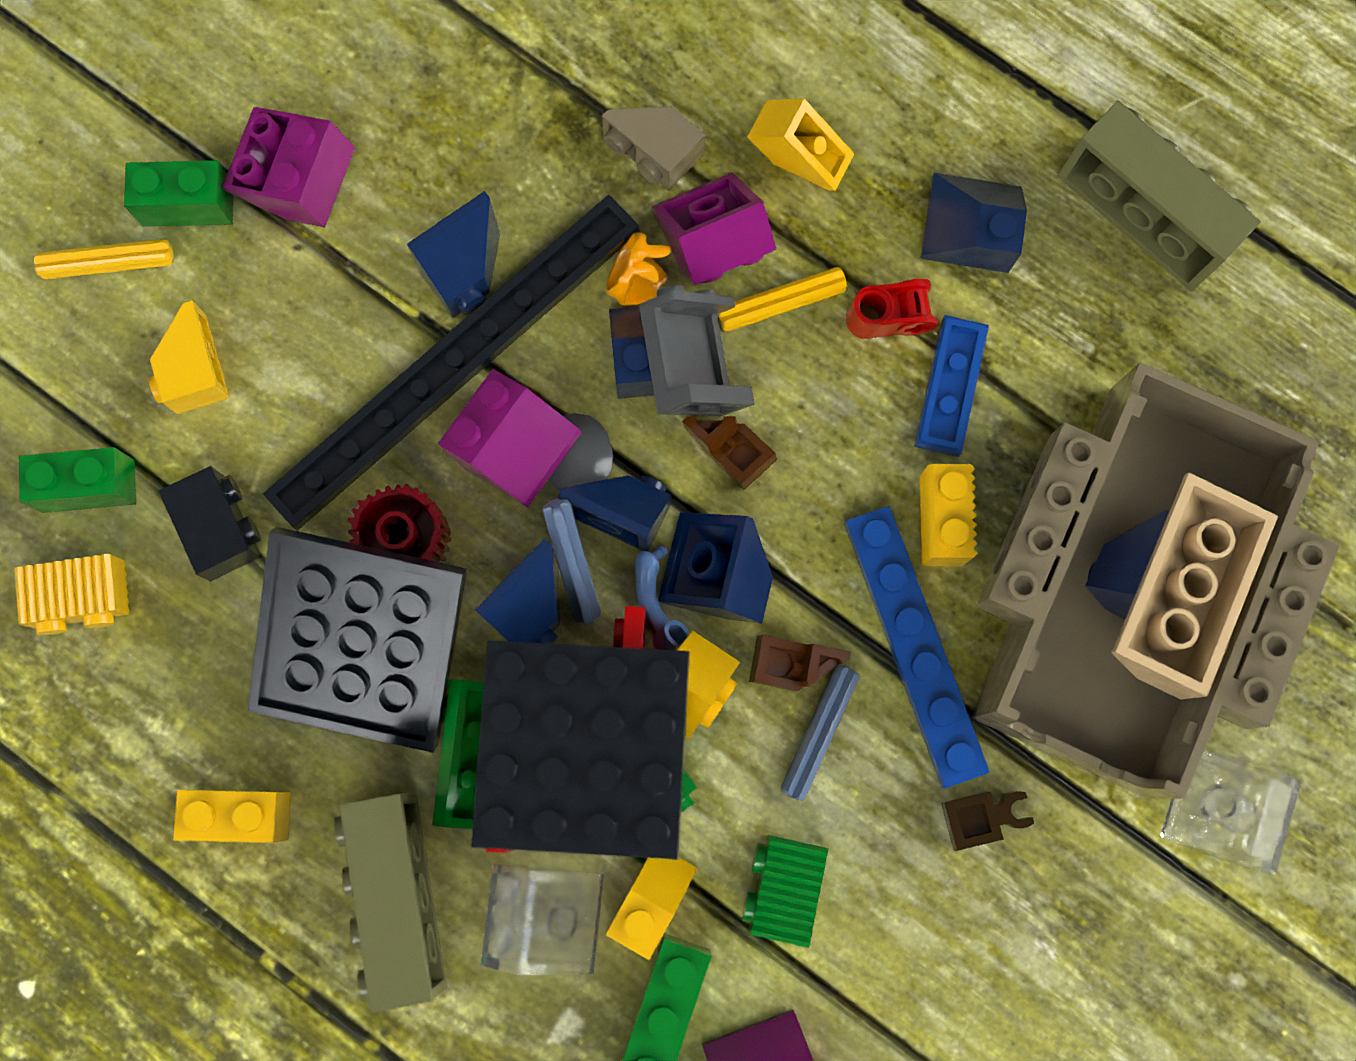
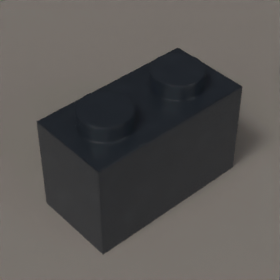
[158,466,262,582]

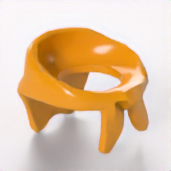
[605,232,671,306]

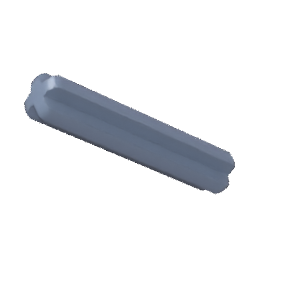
[542,498,601,625]
[781,665,859,801]

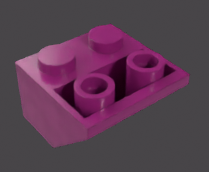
[222,107,355,228]

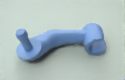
[635,546,688,650]

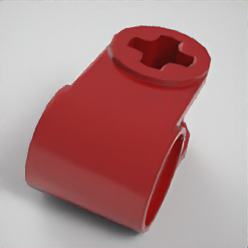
[846,278,938,339]

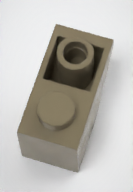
[602,106,705,191]

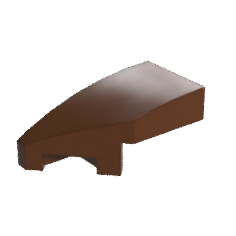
[682,416,777,490]
[749,635,851,691]

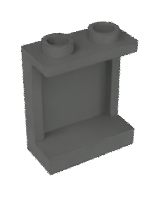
[639,286,755,416]

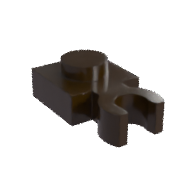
[941,791,1034,851]

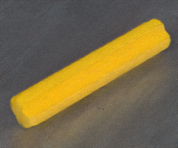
[34,239,174,279]
[718,267,847,332]

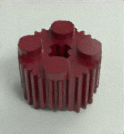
[348,484,451,562]

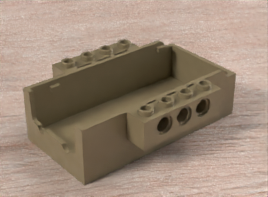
[971,362,1340,799]

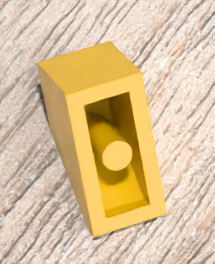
[747,98,854,191]
[149,301,230,414]
[605,857,697,960]

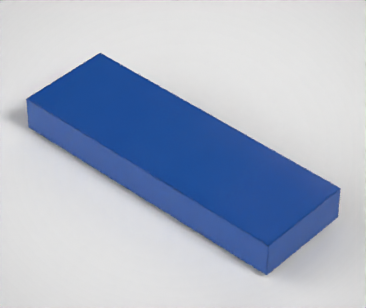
[914,315,989,457]

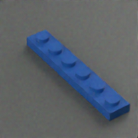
[844,506,990,789]

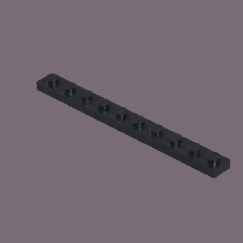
[263,194,640,531]

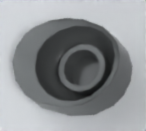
[548,413,613,491]

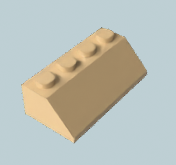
[1112,473,1278,700]

